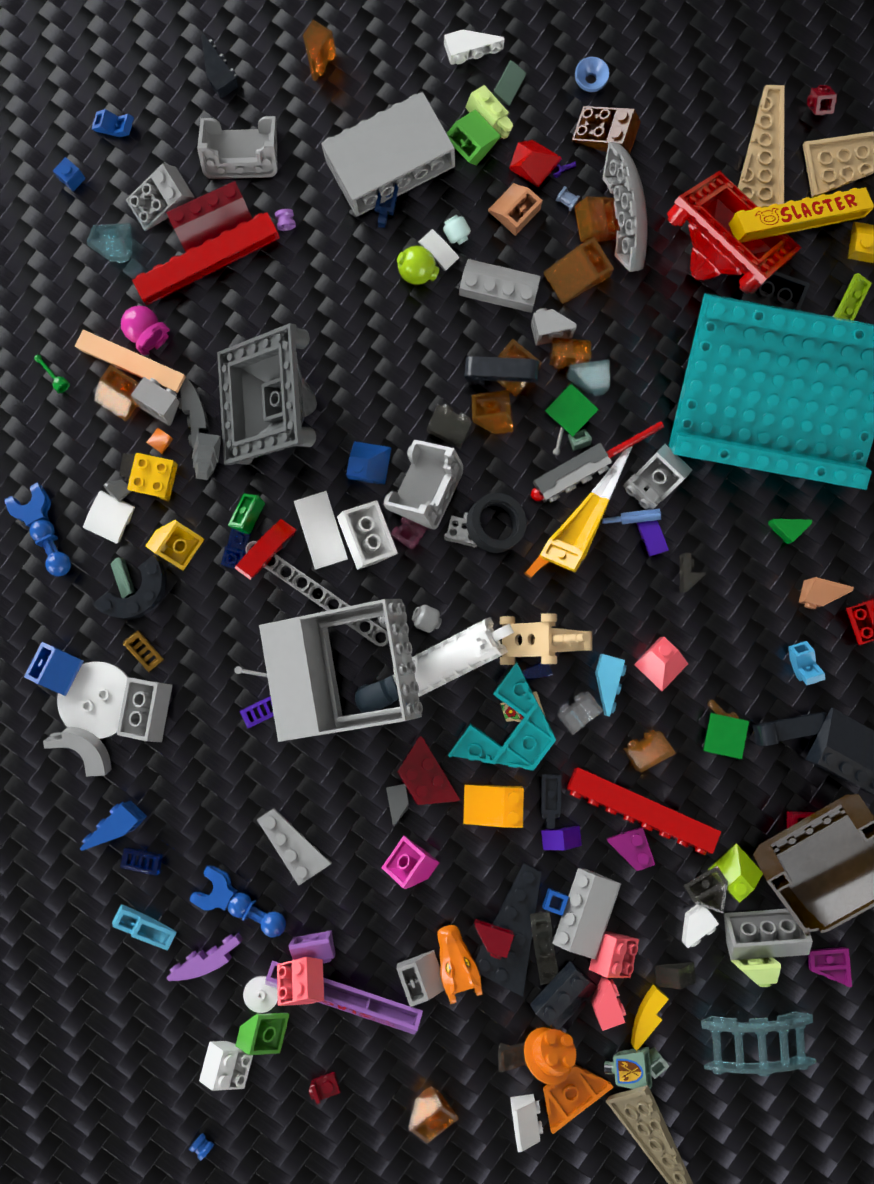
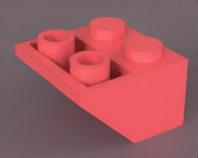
[589,931,639,978]
[277,957,324,1006]
[591,976,626,1031]

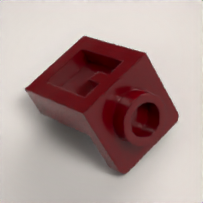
[309,1072,341,1105]

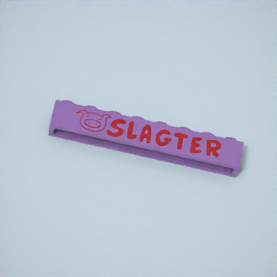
[265,961,423,1034]

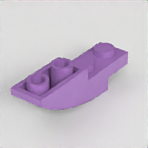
[167,933,243,981]

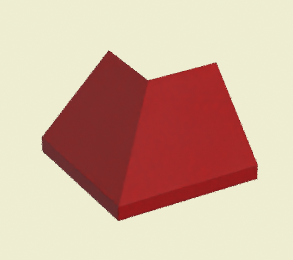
[509,140,562,187]

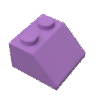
[289,930,335,963]

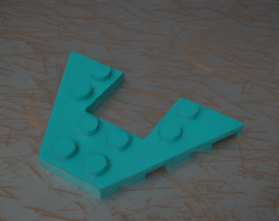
[448,662,556,770]

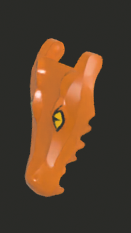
[437,925,483,1004]

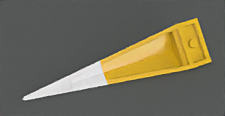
[540,446,632,572]

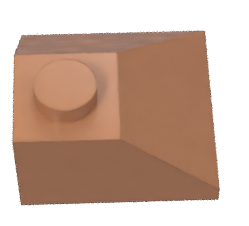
[799,577,854,609]

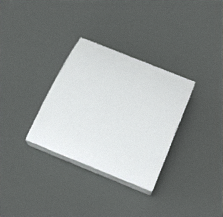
[83,491,135,544]

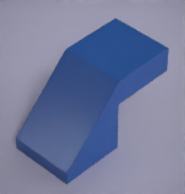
[92,109,134,137]

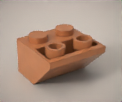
[488,183,543,236]

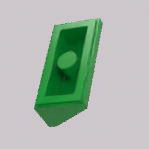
[228,493,265,534]

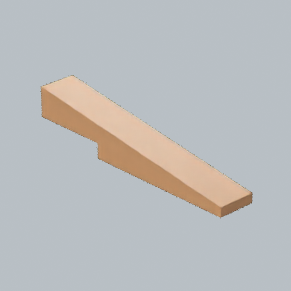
[75,330,186,393]

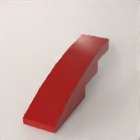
[235,519,296,580]

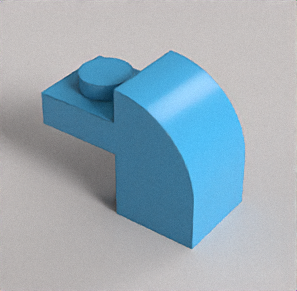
[788,641,825,685]

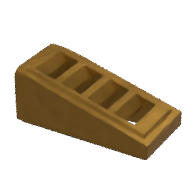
[123,630,164,672]

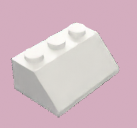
[337,500,398,570]

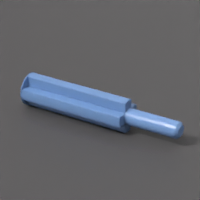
[602,508,661,524]

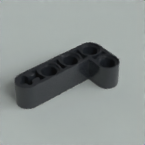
[464,356,540,385]
[753,712,827,746]

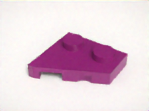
[606,827,655,871]
[808,947,852,987]

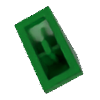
[768,519,812,544]

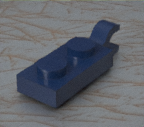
[375,183,399,228]

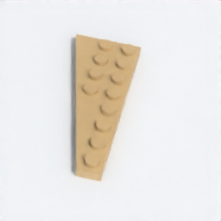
[738,85,784,208]

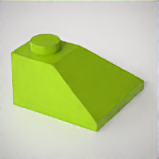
[708,844,763,903]

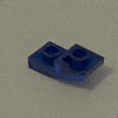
[221,528,251,569]

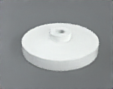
[243,976,278,1013]

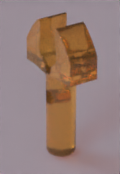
[708,700,739,719]

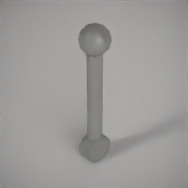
[553,427,564,455]
[235,666,268,679]

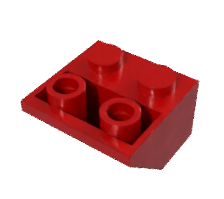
[846,599,874,645]

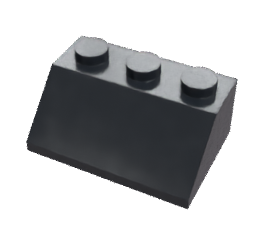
[739,271,810,311]
[530,961,598,1030]

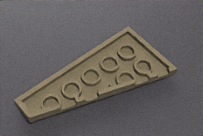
[606,1085,693,1184]

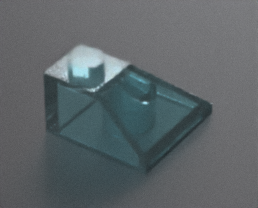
[87,223,132,263]
[566,360,610,396]

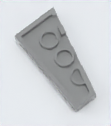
[257,808,332,885]

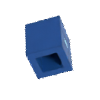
[53,157,86,192]
[542,888,569,916]

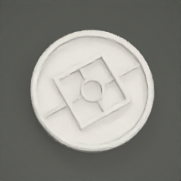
[57,662,128,739]

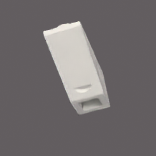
[444,30,504,65]

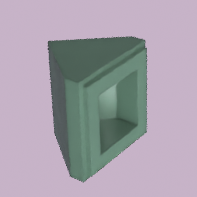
[568,429,592,451]

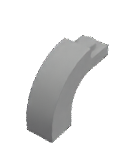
[43,727,112,777]

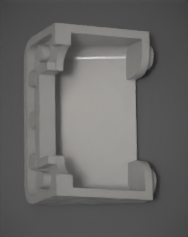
[197,116,277,179]
[383,439,463,529]

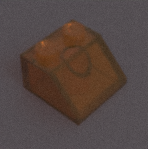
[624,730,676,772]

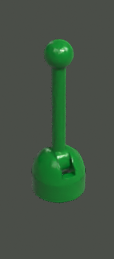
[34,355,70,393]

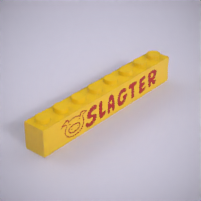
[729,187,874,243]

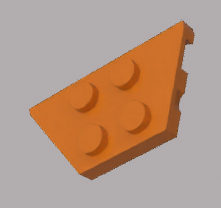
[543,1064,613,1134]

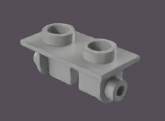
[623,474,661,510]

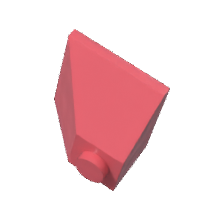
[634,637,688,691]

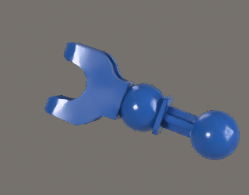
[5,482,71,576]
[190,866,286,938]

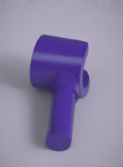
[553,162,576,178]

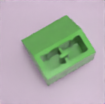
[446,110,501,166]

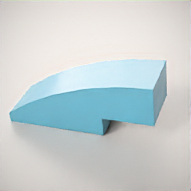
[112,904,176,951]

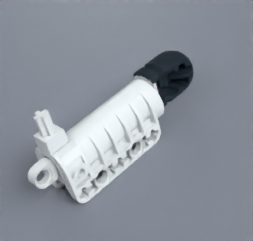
[355,617,514,713]

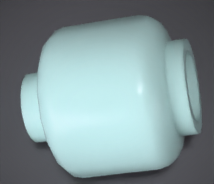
[443,215,471,245]

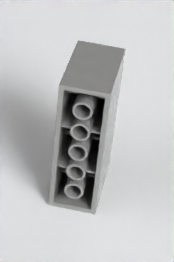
[321,92,455,217]

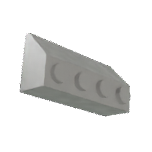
[459,259,540,313]
[552,868,621,959]
[724,909,813,960]

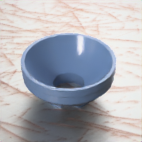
[575,57,609,92]

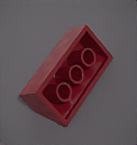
[166,181,252,252]

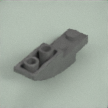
[178,373,210,449]

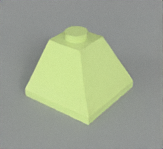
[731,957,781,987]

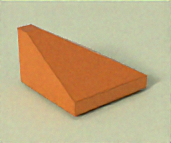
[146,428,173,454]

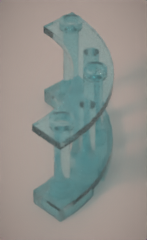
[701,1011,816,1076]

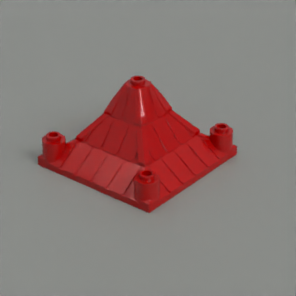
[667,171,802,294]

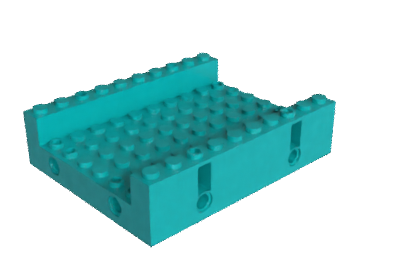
[668,293,874,490]

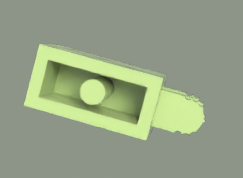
[465,85,513,139]

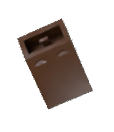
[572,106,641,154]

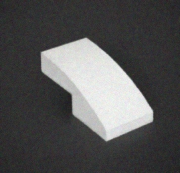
[418,229,459,271]

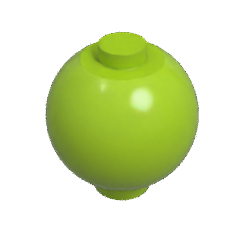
[397,246,439,285]

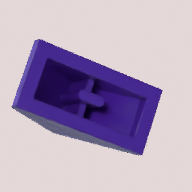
[541,826,582,850]

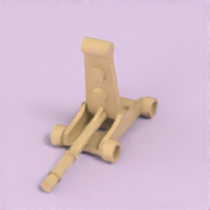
[500,614,592,665]

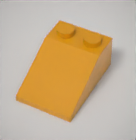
[463,785,524,828]

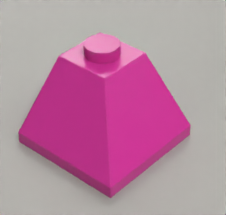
[382,836,440,889]

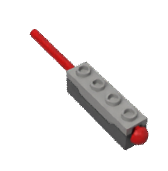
[531,421,664,503]

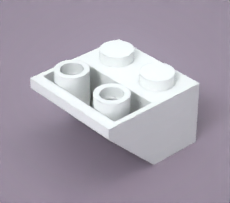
[199,1041,253,1091]

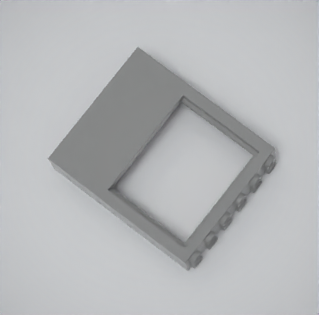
[259,599,423,742]

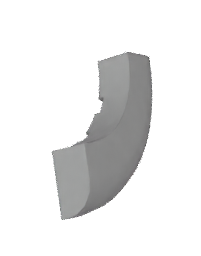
[602,142,648,272]

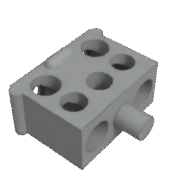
[444,512,477,547]

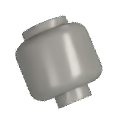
[412,605,442,633]

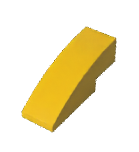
[631,984,669,1050]

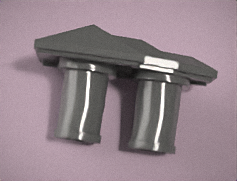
[192,432,221,480]

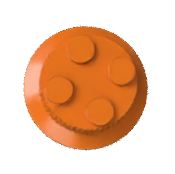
[524,1027,577,1085]

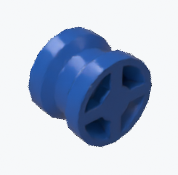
[189,1133,214,1161]

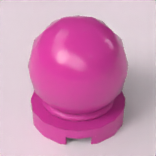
[121,305,170,355]

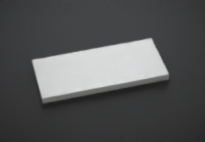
[294,491,348,570]

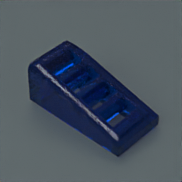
[522,663,553,679]
[120,848,163,876]

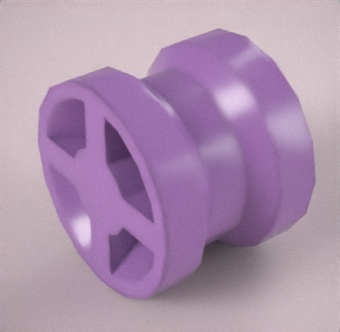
[275,209,296,231]

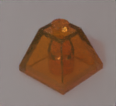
[472,390,514,434]
[408,1086,459,1143]

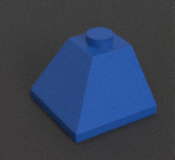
[346,441,391,485]

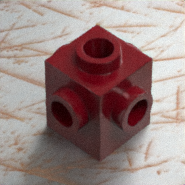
[807,85,837,115]

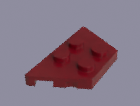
[397,736,460,805]

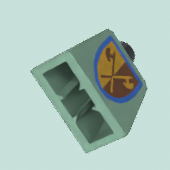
[604,1047,652,1089]

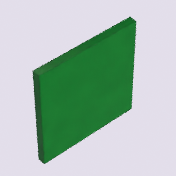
[545,384,599,437]
[703,713,749,759]

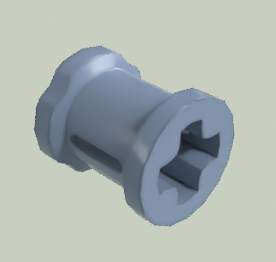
[555,186,580,211]

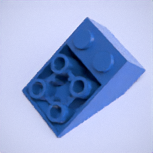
[80,800,147,851]

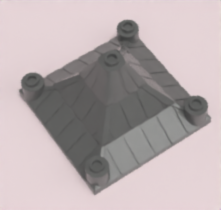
[217,323,317,465]

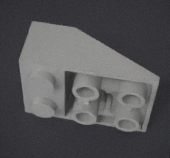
[126,164,195,231]

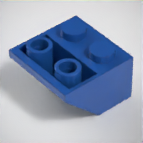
[24,642,84,696]

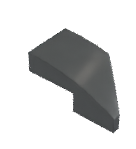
[386,784,409,826]

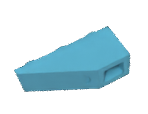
[595,654,627,716]

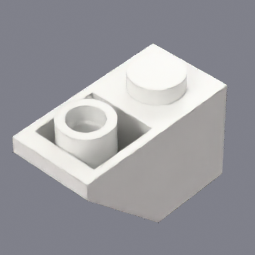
[682,902,719,948]

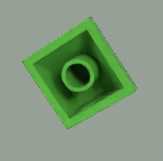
[235,1013,290,1055]

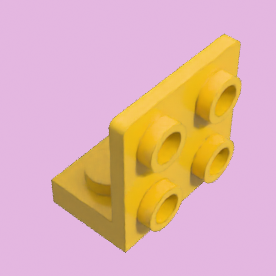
[127,453,178,501]

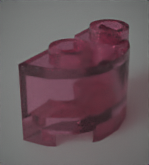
[390,517,428,550]

